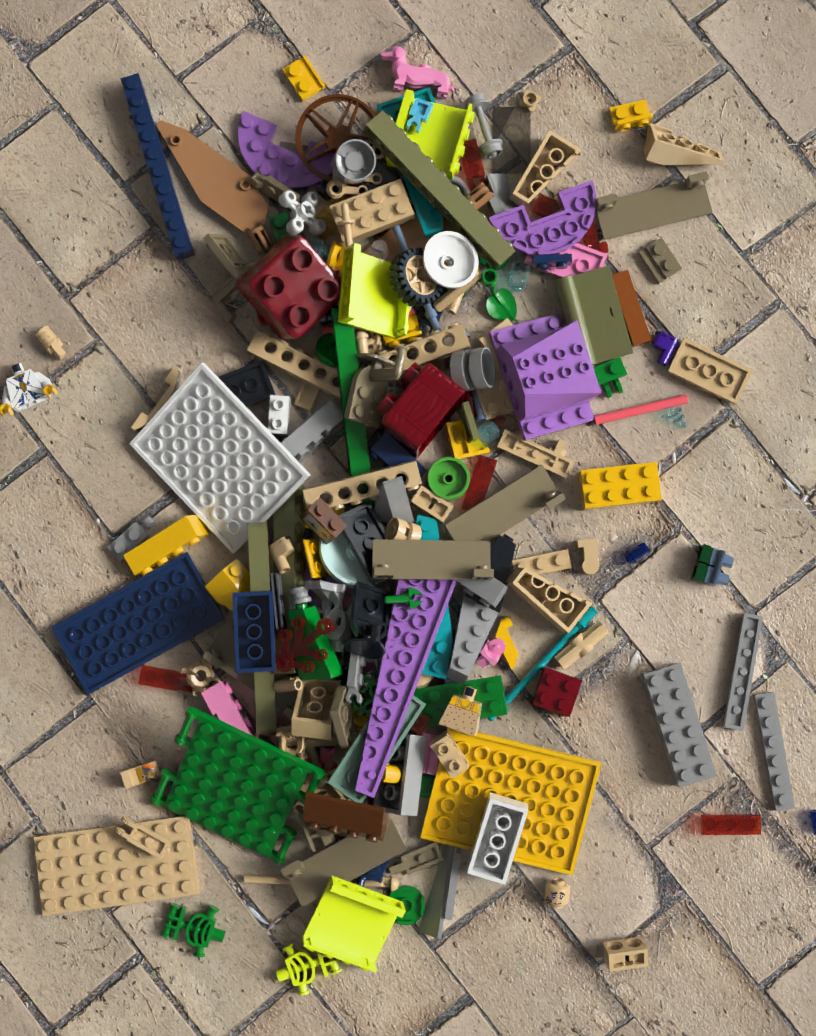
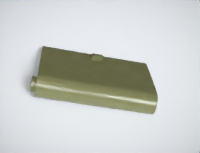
[554,265,633,368]

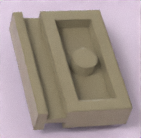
[638,237,682,285]

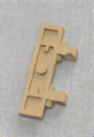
[497,429,574,479]

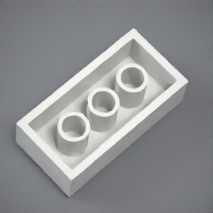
[467,792,528,885]

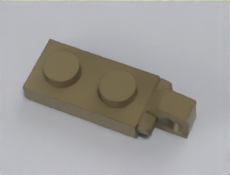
[249,172,300,211]
[389,842,444,875]

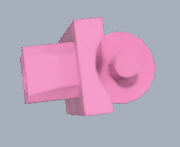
[476,638,506,669]

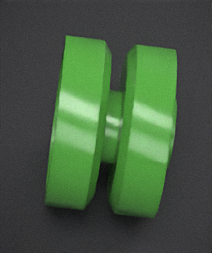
[427,457,470,502]

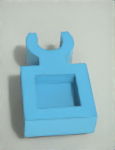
[406,98,434,133]

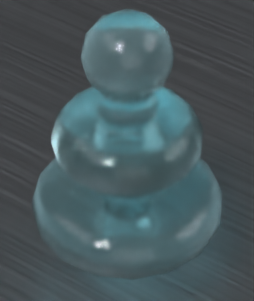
[668,407,687,428]

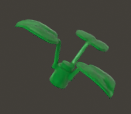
[439,255,517,321]

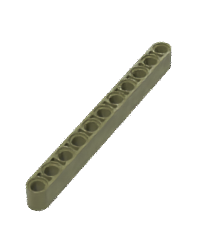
[247,522,276,736]

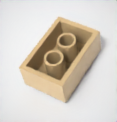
[291,679,341,740]

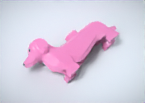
[380,46,454,99]

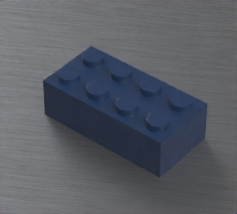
[232,590,276,673]

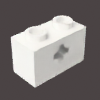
[268,395,291,437]

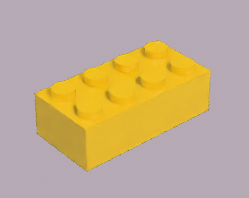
[578,462,662,511]

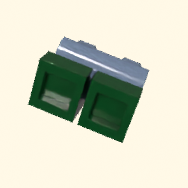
[691,544,734,586]

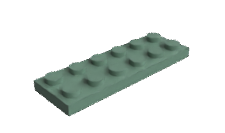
[326,695,426,803]

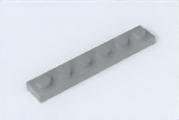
[723,613,763,731]
[753,692,795,811]

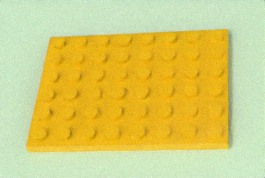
[420,727,602,876]

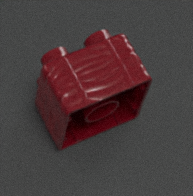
[235,235,341,339]
[376,362,466,459]

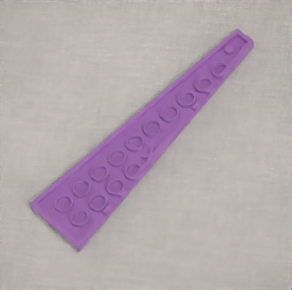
[355,579,457,798]

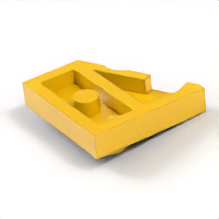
[445,420,490,460]

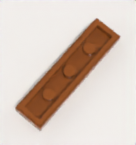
[612,270,652,347]

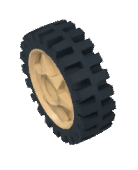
[389,247,443,307]

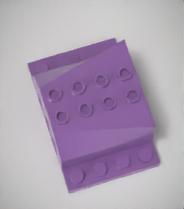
[488,313,602,441]

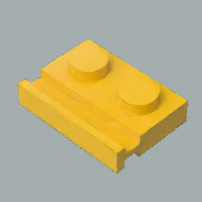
[282,55,325,102]

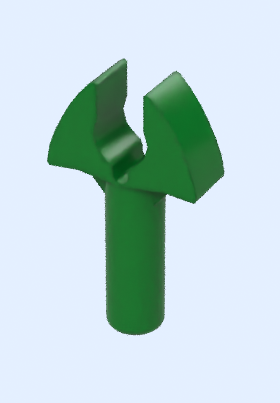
[384,587,423,610]

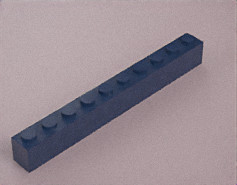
[120,73,195,260]

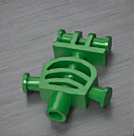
[160,903,226,957]

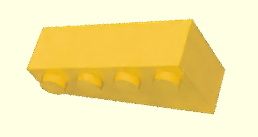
[123,515,210,576]

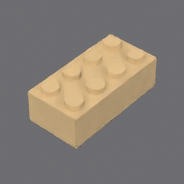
[329,179,415,246]

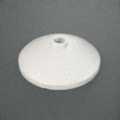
[423,231,478,288]

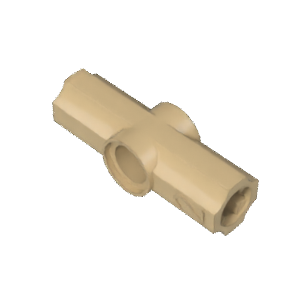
[553,620,609,670]

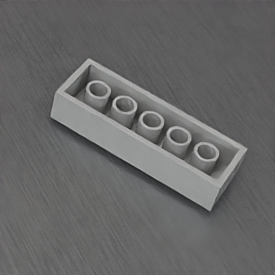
[640,663,717,788]

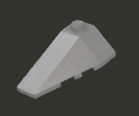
[374,476,415,527]

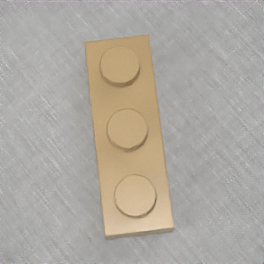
[512,549,572,575]

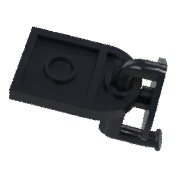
[342,581,392,675]

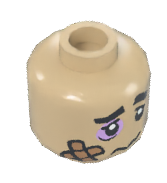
[544,877,571,909]

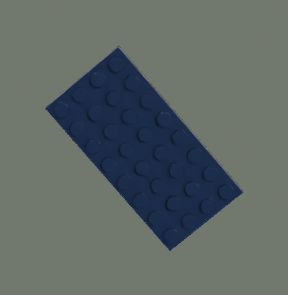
[51,552,225,695]

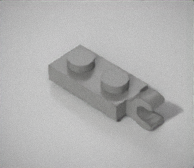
[107,516,156,562]
[346,653,366,704]

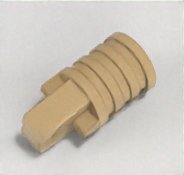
[35,326,66,360]

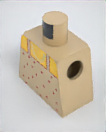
[439,686,482,736]

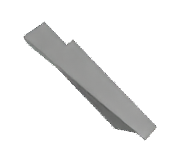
[485,173,527,266]
[419,844,461,939]

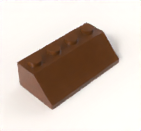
[303,791,389,843]

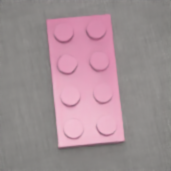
[523,243,607,278]

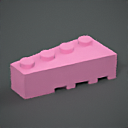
[201,681,261,739]

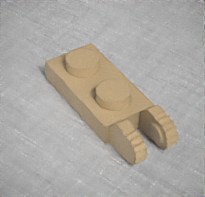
[115,816,172,859]

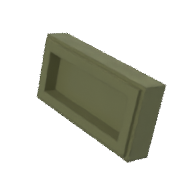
[458,401,480,443]

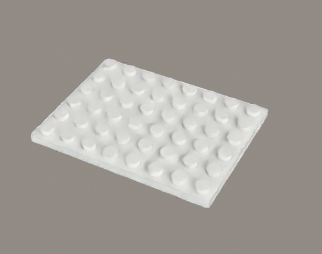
[129,363,310,554]

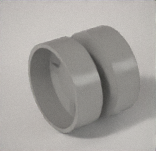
[332,139,376,185]
[450,347,496,391]

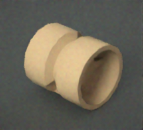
[385,517,422,540]

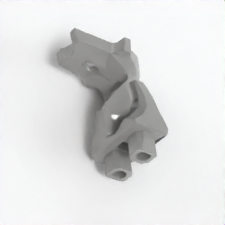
[305,580,352,652]

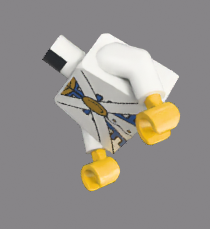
[0,363,58,417]

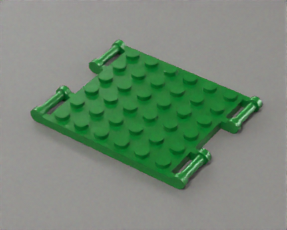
[150,707,325,865]

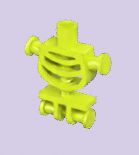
[276,943,342,996]

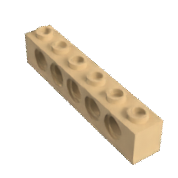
[358,323,472,375]
[247,330,341,401]
[303,460,422,510]

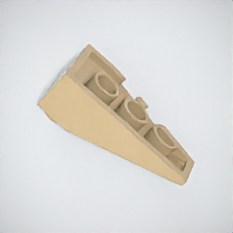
[643,123,724,165]

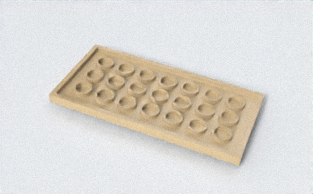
[34,816,200,916]

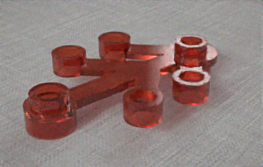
[275,617,334,673]

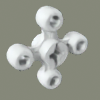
[279,190,326,236]

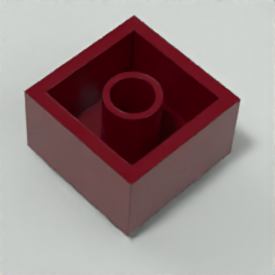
[531,667,582,717]

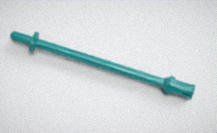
[487,606,598,721]

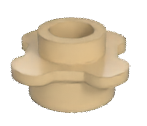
[519,90,541,112]

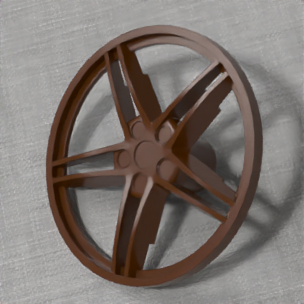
[295,94,381,182]

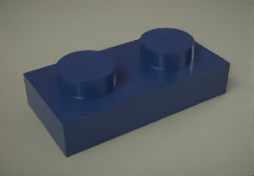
[532,254,572,270]

